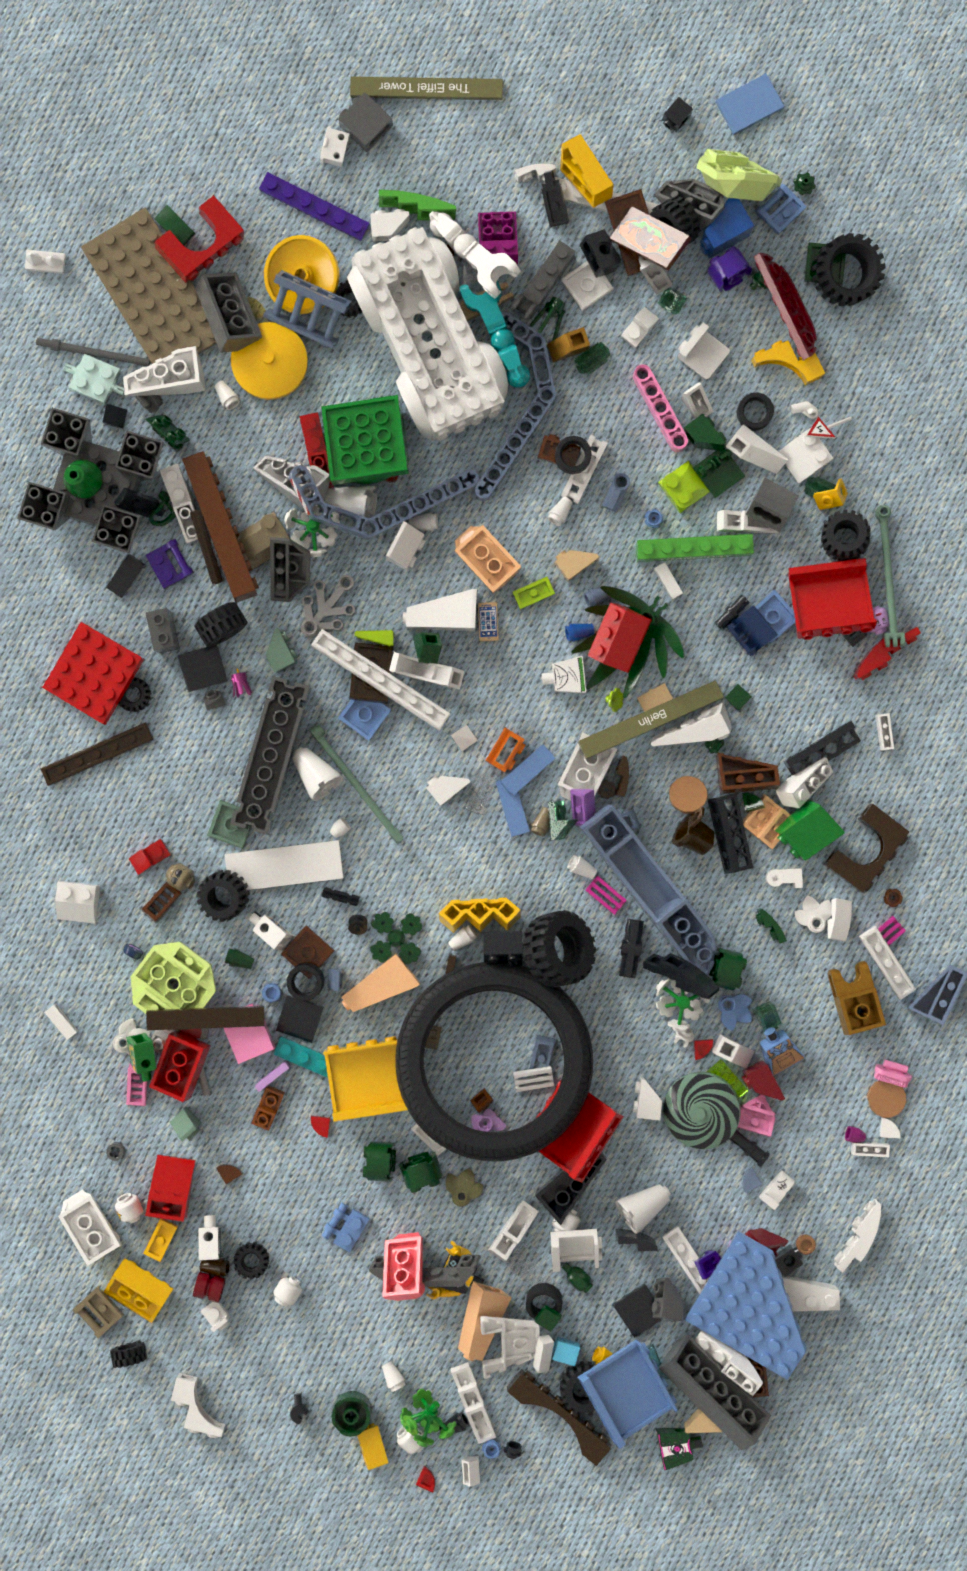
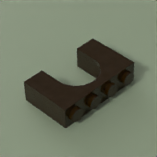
[823,804,909,893]

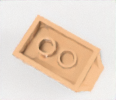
[454,525,522,594]

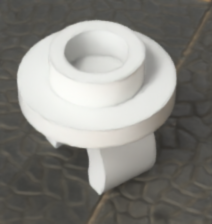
[674,1028,695,1048]

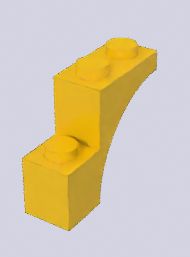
[751,340,825,385]

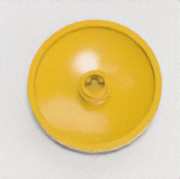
[264,235,339,314]
[231,322,308,400]

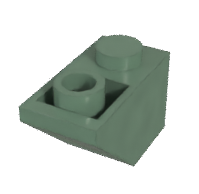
[266,628,298,674]
[170,1106,202,1142]

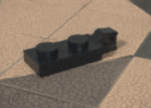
[541,170,569,227]
[114,487,166,517]

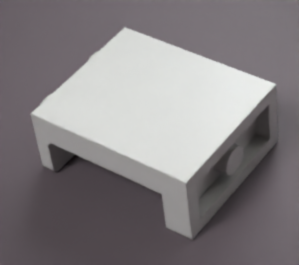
[550,1229,602,1272]

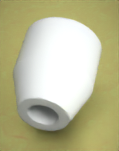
[330,817,351,838]

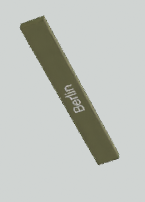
[578,680,724,759]

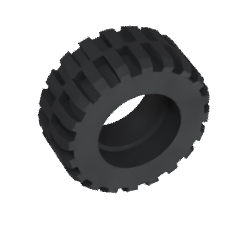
[522,910,596,987]

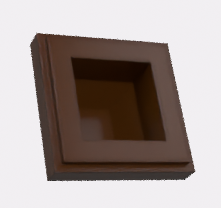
[470,1088,494,1113]

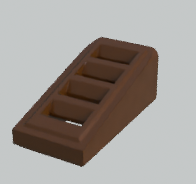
[141,882,182,923]

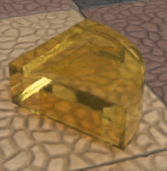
[247,297,266,318]

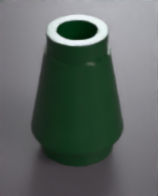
[224,948,254,969]

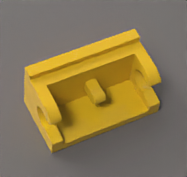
[357,1423,388,1470]

